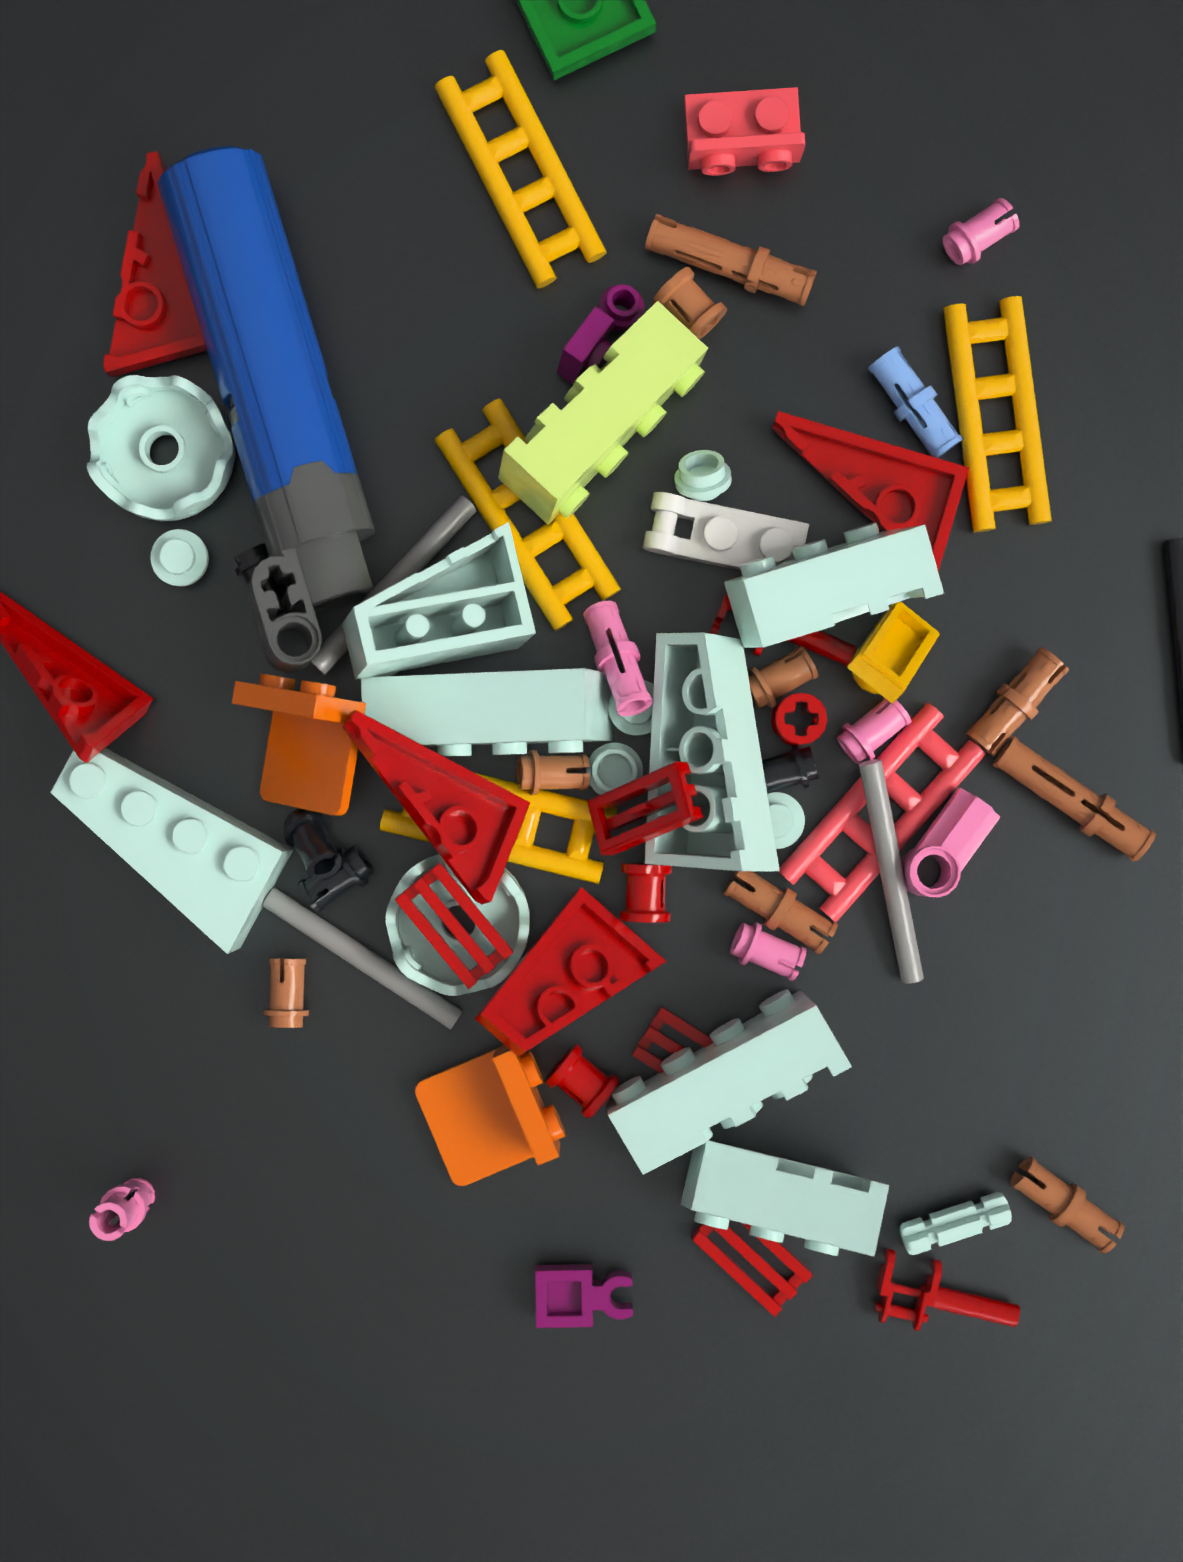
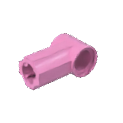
[901,788,1000,897]

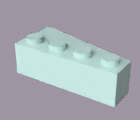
[645,632,780,871]
[361,668,614,757]
[51,748,294,954]
[606,989,852,1175]

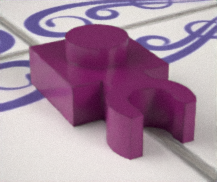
[535,1264,633,1328]

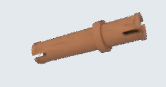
[645,214,817,307]
[992,736,1156,862]

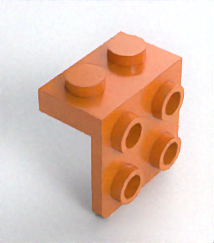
[231,674,366,816]
[415,1045,566,1186]

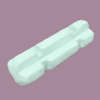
[900,1192,1012,1255]

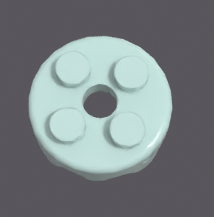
[87,375,236,522]
[385,854,530,996]

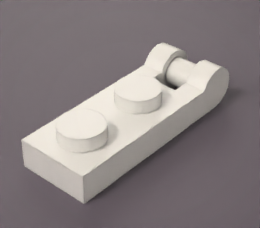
[642,492,809,571]

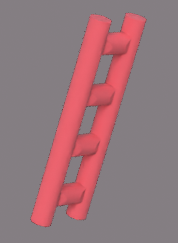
[778,702,986,923]

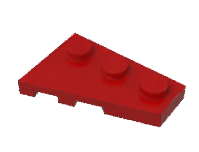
[474,887,667,1056]

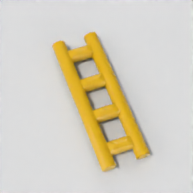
[434,50,607,289]
[943,296,1052,532]
[434,398,621,631]
[380,772,618,884]

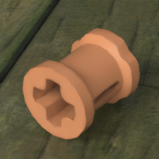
[652,267,727,340]

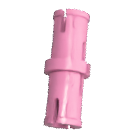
[583,601,652,716]
[89,1178,155,1241]

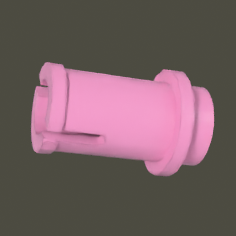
[943,198,1019,265]
[836,698,912,764]
[730,922,807,981]

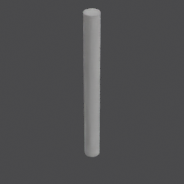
[310,495,477,675]
[859,759,924,984]
[262,887,463,1030]

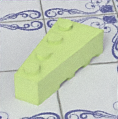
[498,301,708,525]

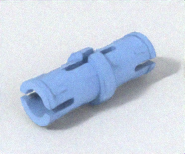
[868,346,963,458]

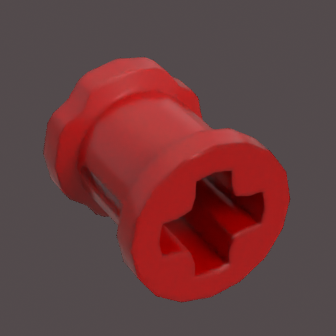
[770,693,828,745]
[620,863,672,923]
[544,1043,620,1119]

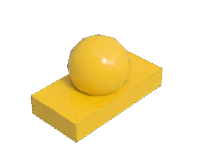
[847,601,940,704]

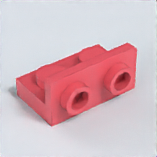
[684,87,806,176]

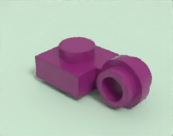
[556,284,644,384]

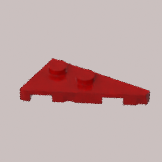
[103,151,207,377]
[772,411,969,572]
[0,591,153,763]
[342,710,530,905]

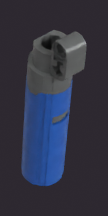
[157,146,375,673]

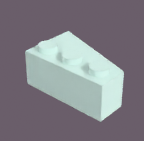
[342,522,536,680]
[724,523,944,648]

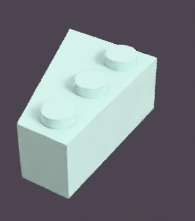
[680,1140,889,1256]

